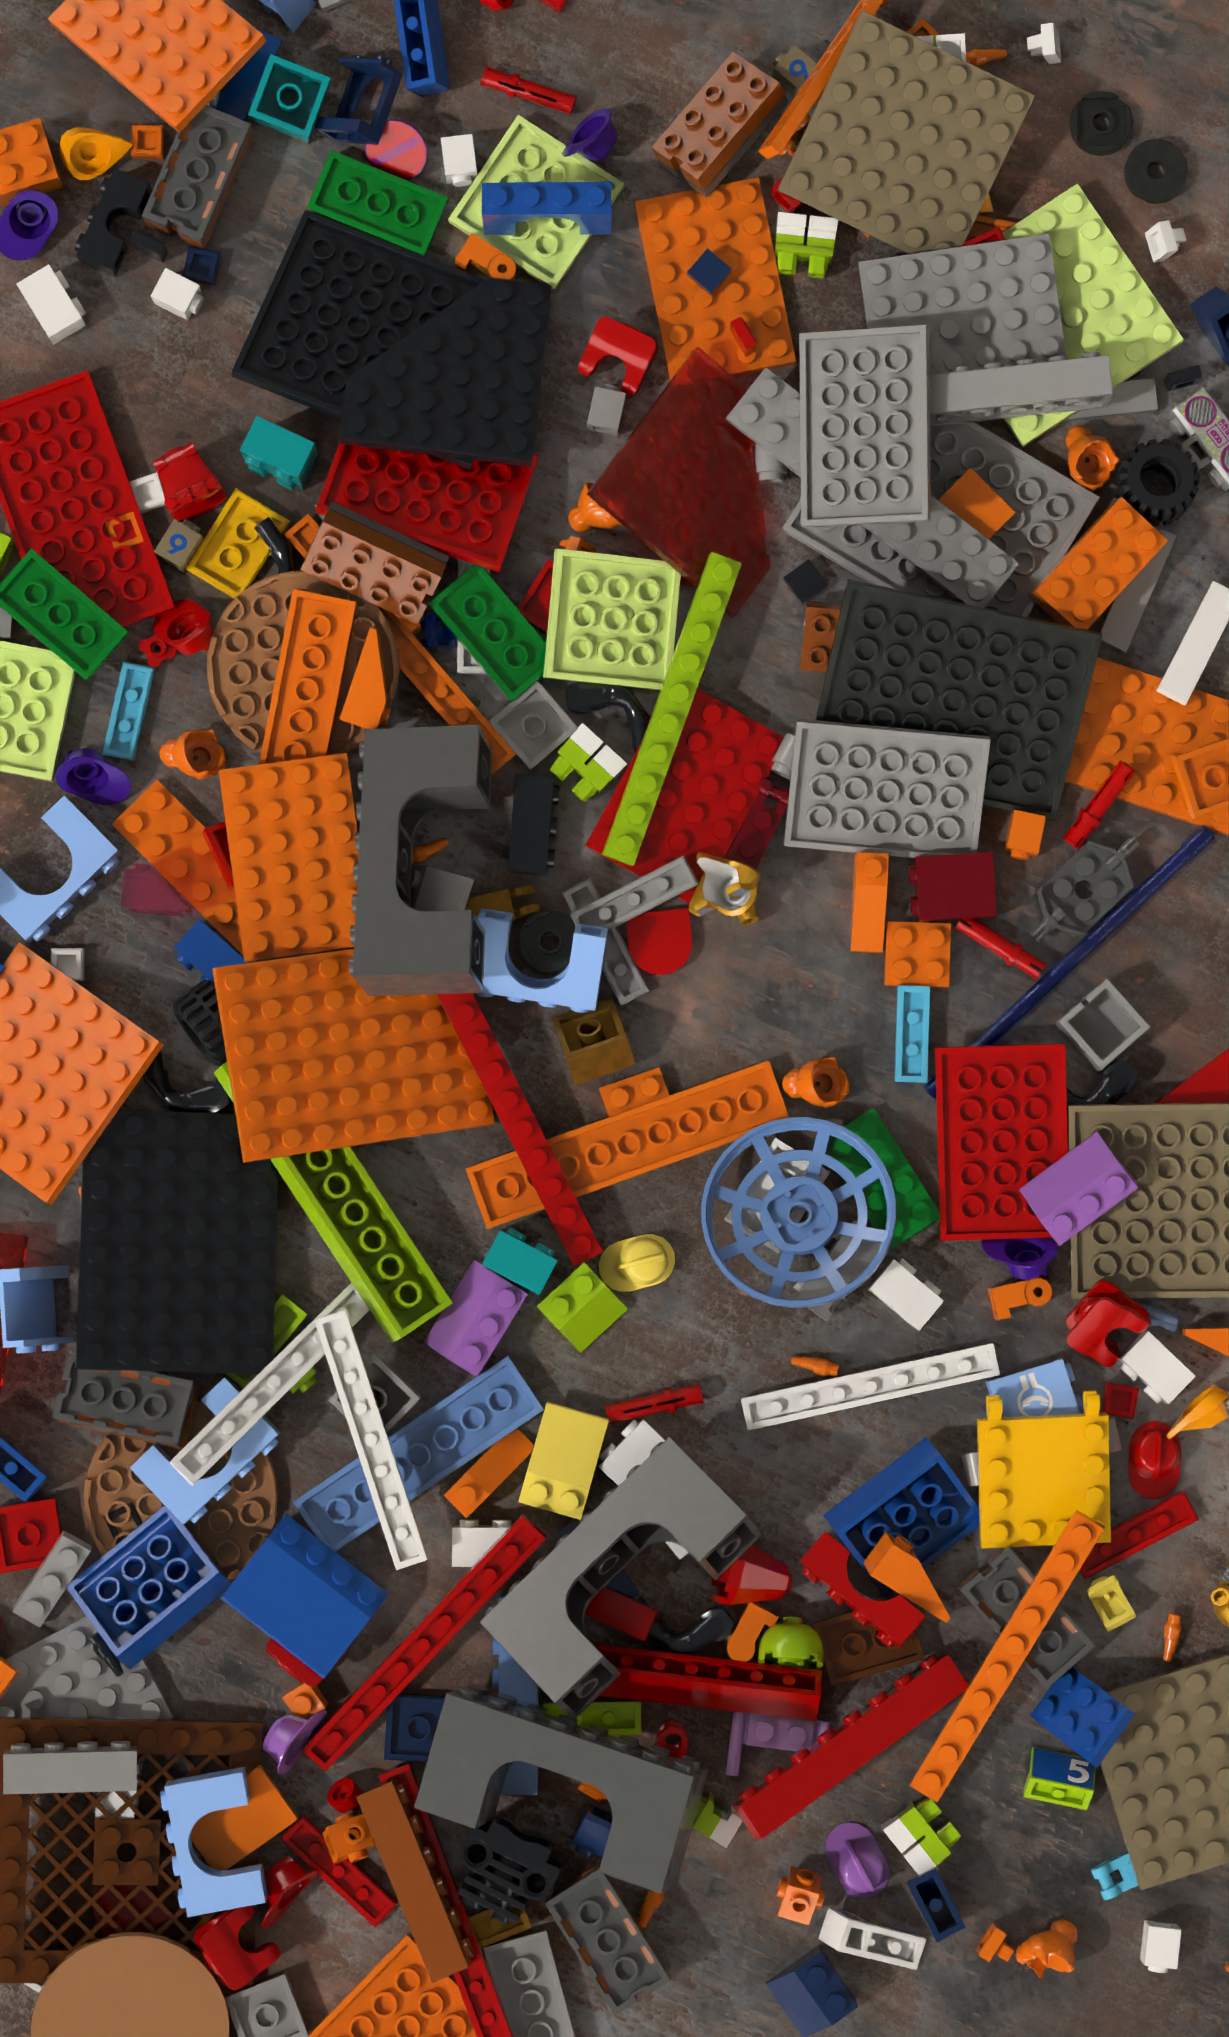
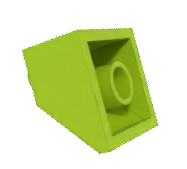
[537,1262,628,1353]

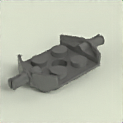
[1030,836,1140,943]

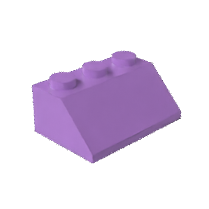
[1019,1131,1138,1246]
[424,1260,529,1377]

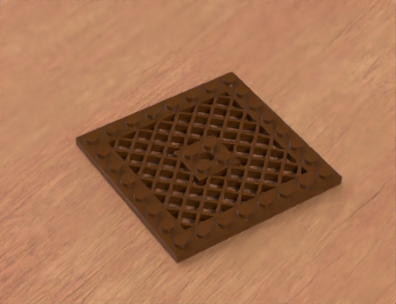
[0,1717,263,1985]

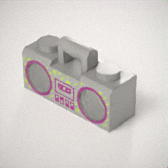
[1168,387,1229,492]

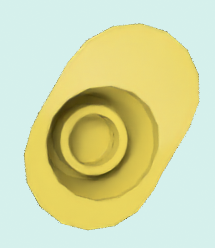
[599,1234,675,1292]

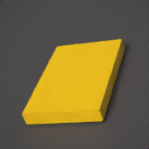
[186,488,291,599]

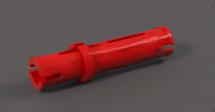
[480,66,577,115]
[1063,760,1137,850]
[954,918,1047,980]
[605,1383,704,1425]

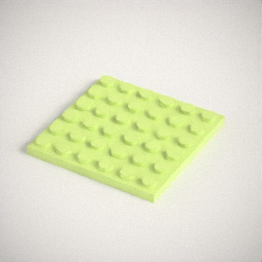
[1003,184,1184,447]

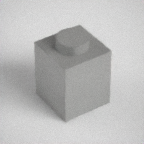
[587,384,626,437]

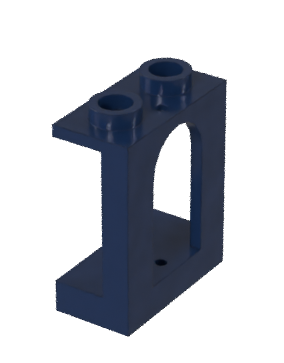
[315,55,403,145]

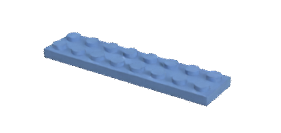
[293,1356,544,1552]

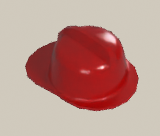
[153,599,214,655]
[1128,1421,1181,1500]
[261,1856,319,1929]

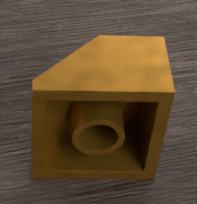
[551,997,636,1085]

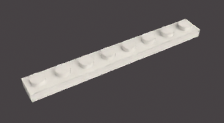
[169,1283,369,1486]
[314,1310,428,1570]
[740,1343,1000,1430]

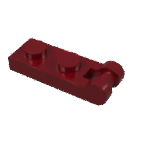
[726,778,789,869]

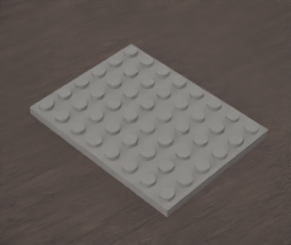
[782,422,1100,617]

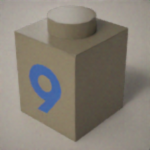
[772,45,817,97]
[154,519,204,573]

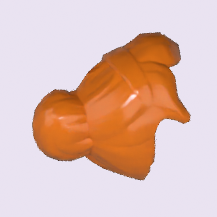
[1065,425,1120,491]
[568,482,634,533]
[159,729,227,780]
[782,1057,850,1108]
[1015,1919,1078,1978]

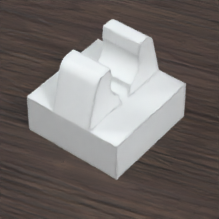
[1027,23,1061,64]
[1145,220,1187,263]

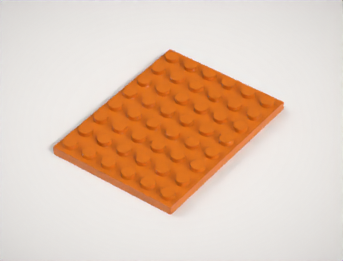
[212,949,495,1163]

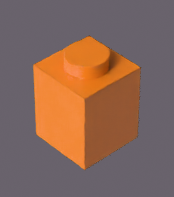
[1004,810,1046,861]

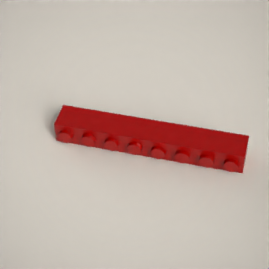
[594,1644,822,1721]
[732,1653,969,1839]

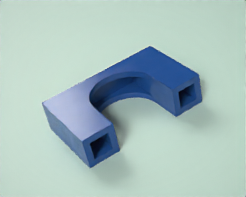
[482,182,612,235]

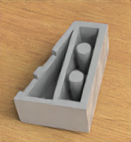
[793,1220,881,1321]

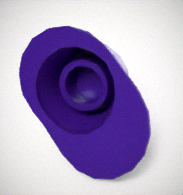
[562,108,618,161]
[0,190,59,261]
[55,748,131,805]
[981,1238,1058,1280]

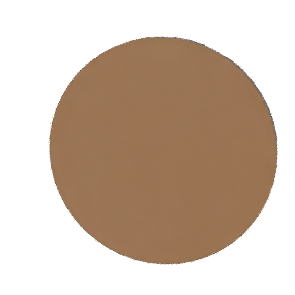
[207,571,400,755]
[84,1401,279,1581]
[31,1932,229,2037]

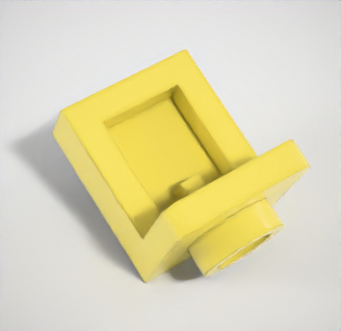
[1086,1575,1136,1632]

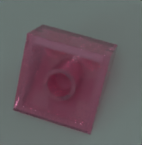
[121,864,193,918]

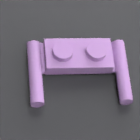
[725,1711,830,1776]

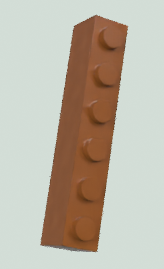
[356,1779,474,1983]

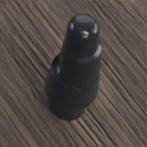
[88,1631,124,1677]

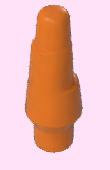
[966,49,1007,67]
[412,837,449,864]
[791,1356,840,1377]
[1163,1612,1182,1662]
[638,1890,665,1928]

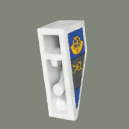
[818,1907,926,1970]

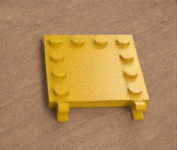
[977,1390,1111,1549]

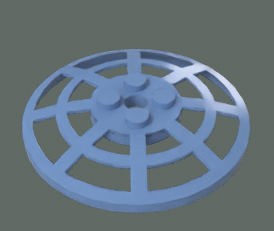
[701,1117,896,1308]

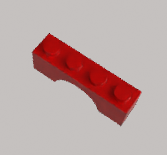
[800,1531,925,1650]

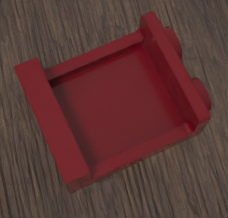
[908,852,997,922]

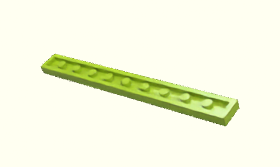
[602,552,742,866]

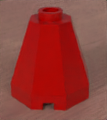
[711,1545,793,1605]

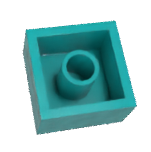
[248,54,331,143]
[240,416,320,491]
[482,1227,558,1295]

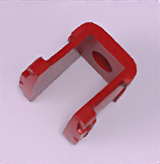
[152,442,227,522]

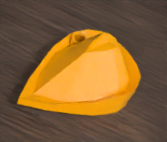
[60,127,133,180]
[1166,1384,1229,1439]

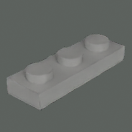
[12,1530,92,1627]

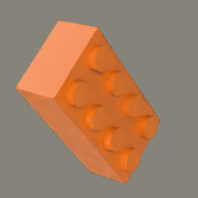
[0,118,64,207]
[1028,497,1168,630]

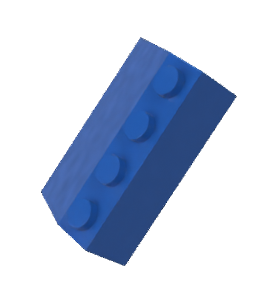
[823,1437,979,1597]
[66,1506,232,1669]
[221,1514,389,1679]

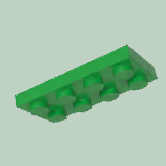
[307,150,449,257]
[0,549,130,682]
[428,564,546,702]
[826,1108,940,1251]

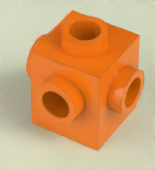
[322,1812,375,1864]
[776,1866,826,1925]

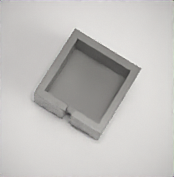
[1054,979,1150,1071]

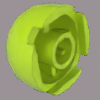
[758,1617,824,1669]

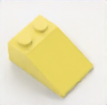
[518,1401,609,1520]

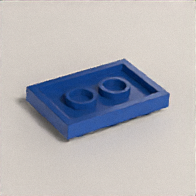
[1030,1667,1135,1768]

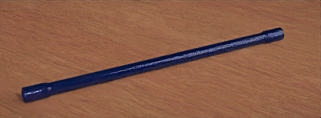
[923,825,1215,1101]

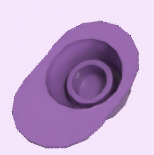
[262,1709,328,1776]
[825,1822,889,1898]

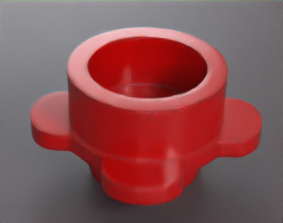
[139,633,177,668]

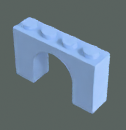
[0,796,122,943]
[475,908,608,1013]
[130,1376,281,1525]
[160,1767,268,1917]

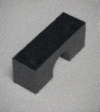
[75,168,153,277]

